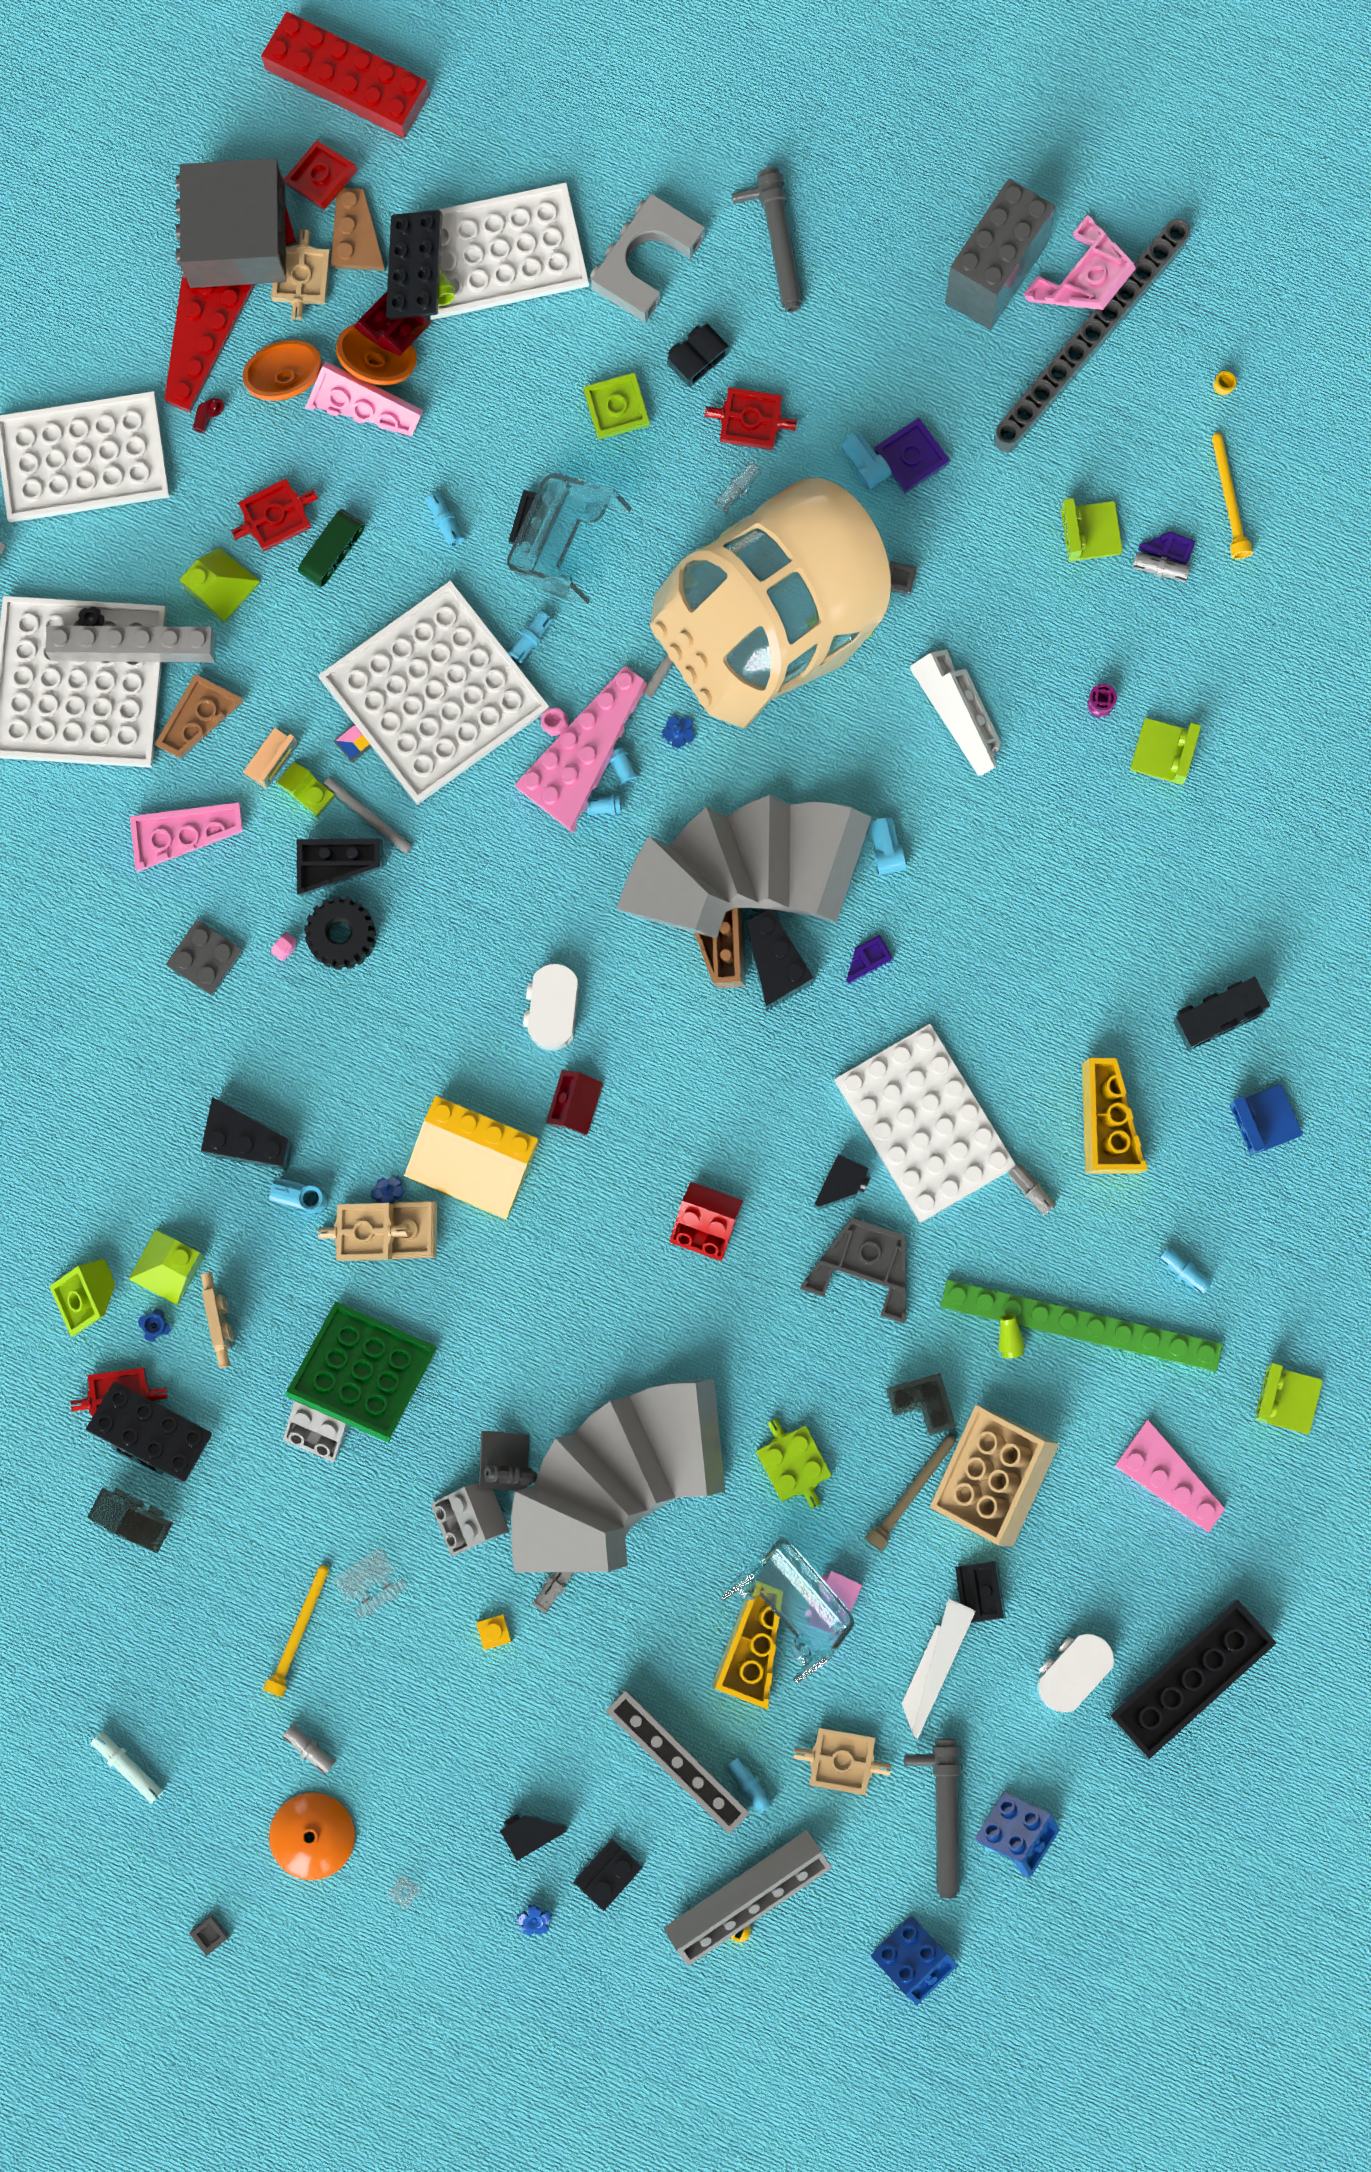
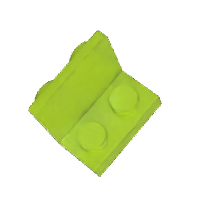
[1060,498,1122,562]
[1130,718,1201,785]
[1254,1363,1322,1434]

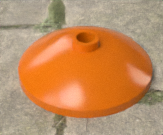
[336,324,417,385]
[242,340,322,401]
[269,1792,355,1880]

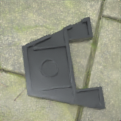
[800,1218,906,1324]

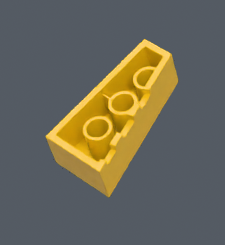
[1082,1058,1148,1174]
[711,1579,783,1710]

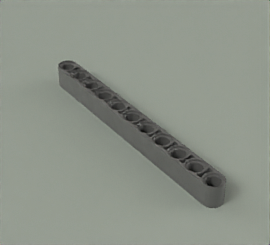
[994,219,1190,452]

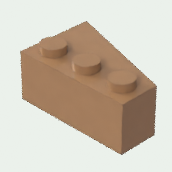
[694,908,746,989]

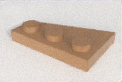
[331,188,385,271]
[155,674,244,759]

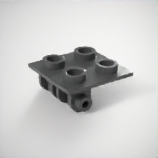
[479,1431,537,1491]

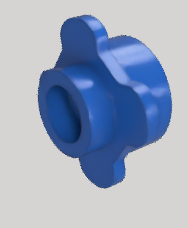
[138,1309,171,1342]

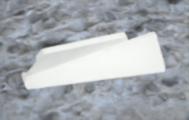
[910,649,1001,776]
[902,1599,976,1738]

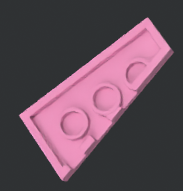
[305,361,424,436]
[130,802,243,872]
[1115,1419,1225,1532]

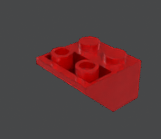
[669,1182,743,1262]

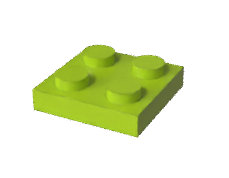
[583,373,650,440]

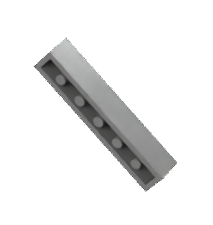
[45,626,216,663]
[605,1690,750,1834]
[663,1830,832,1966]

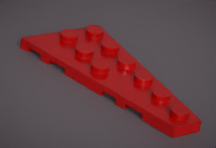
[164,277,255,413]

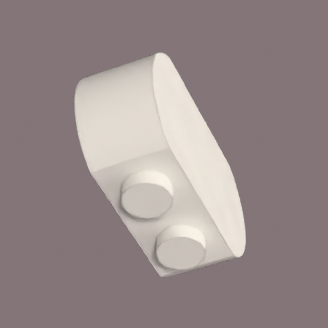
[523,964,579,1051]
[1037,1634,1114,1712]

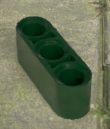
[298,509,365,587]

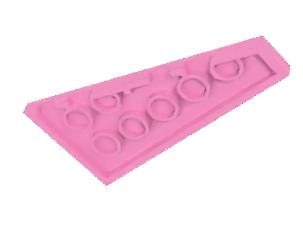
[515,666,647,834]

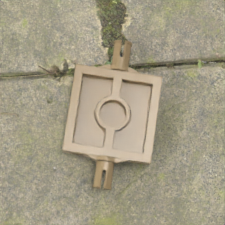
[271,229,330,321]
[318,1203,411,1261]
[200,1272,235,1368]
[793,1728,891,1795]

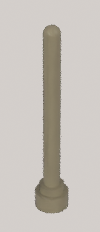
[864,1435,956,1552]

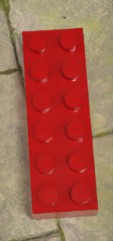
[261,11,430,139]

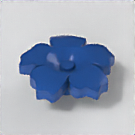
[662,715,695,749]
[371,1177,404,1203]
[517,1904,552,1936]

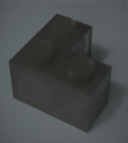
[885,1373,957,1437]
[87,1487,173,1553]

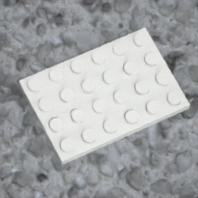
[431,183,589,320]
[0,391,170,523]
[834,1024,1016,1223]

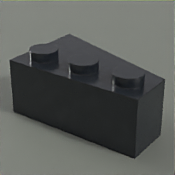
[297,839,383,896]
[747,909,814,1012]
[1173,976,1270,1051]
[201,1097,293,1171]

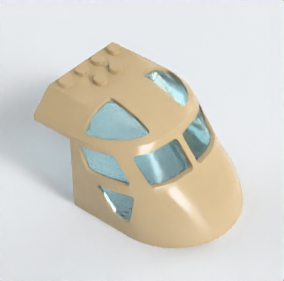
[650,478,891,728]

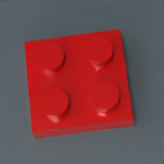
[284,140,358,210]

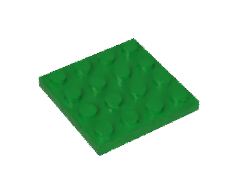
[286,1301,437,1443]

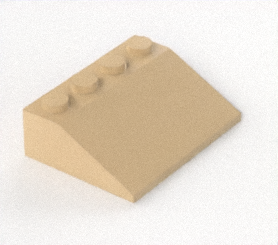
[930,1405,1059,1547]

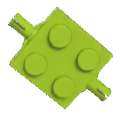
[756,1418,832,1509]

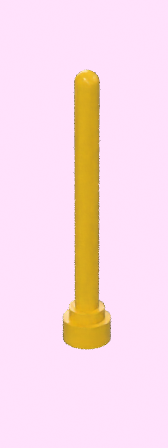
[1212,433,1253,559]
[262,1565,329,1698]

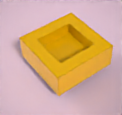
[476,1614,512,1650]

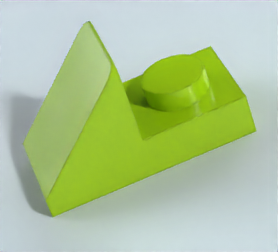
[276,762,336,817]

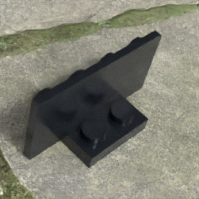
[386,210,443,320]
[86,1382,212,1482]

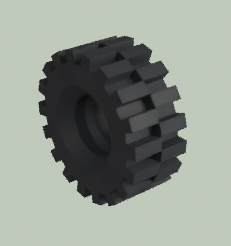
[304,897,376,970]

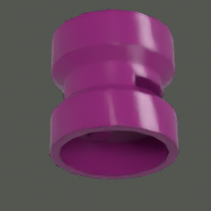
[1087,684,1117,718]

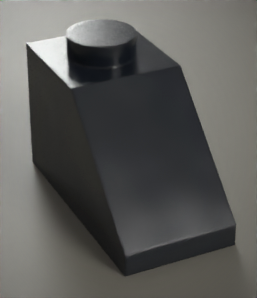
[814,1154,871,1210]
[500,1813,568,1861]

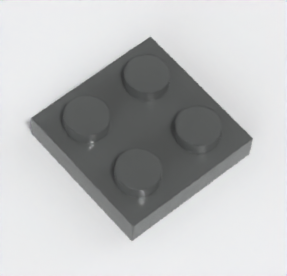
[166,920,244,996]

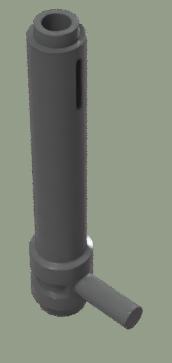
[732,167,803,312]
[904,1739,961,1898]

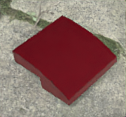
[354,291,431,356]

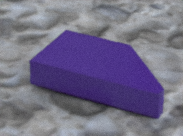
[1138,531,1196,565]
[846,935,893,985]

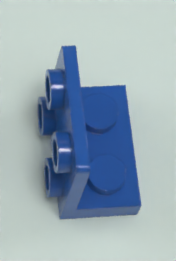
[1229,1085,1302,1156]
[975,1793,1060,1878]
[871,1916,958,2006]

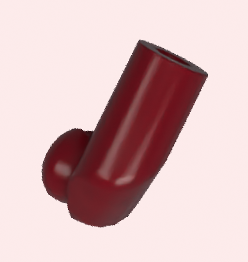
[192,398,225,433]

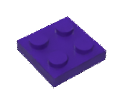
[874,418,950,493]

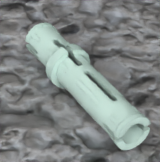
[90,1730,164,1804]

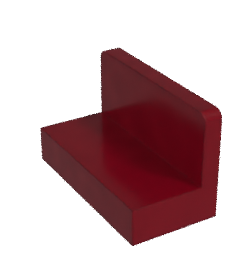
[546,1070,603,1135]

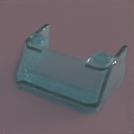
[507,473,632,604]
[721,1539,854,1683]

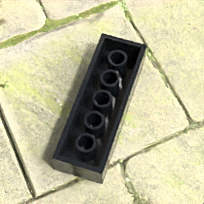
[1107,1599,1277,1759]

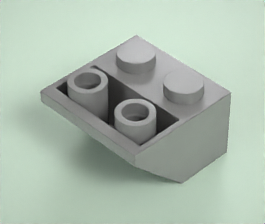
[283,1400,351,1462]
[431,1482,510,1557]

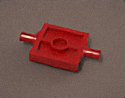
[705,387,797,450]
[231,478,318,552]
[71,1367,168,1417]

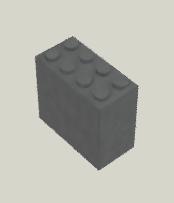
[176,158,286,288]
[945,178,1055,330]

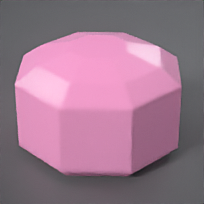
[541,707,568,736]
[271,933,297,961]

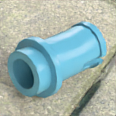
[609,748,638,785]
[587,793,622,816]

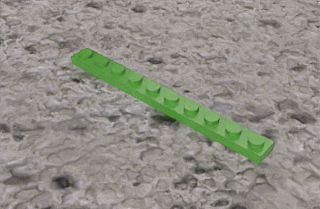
[940,1280,1222,1372]

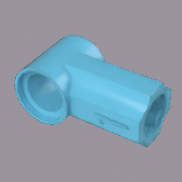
[841,433,892,490]
[869,817,906,875]
[269,1177,328,1213]

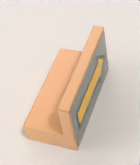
[243,727,298,789]

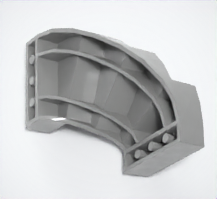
[617,795,872,938]
[511,1378,725,1572]

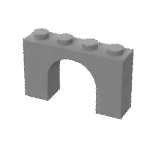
[590,194,705,323]

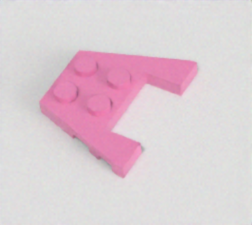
[1024,215,1136,310]

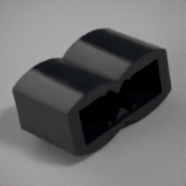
[667,323,729,387]

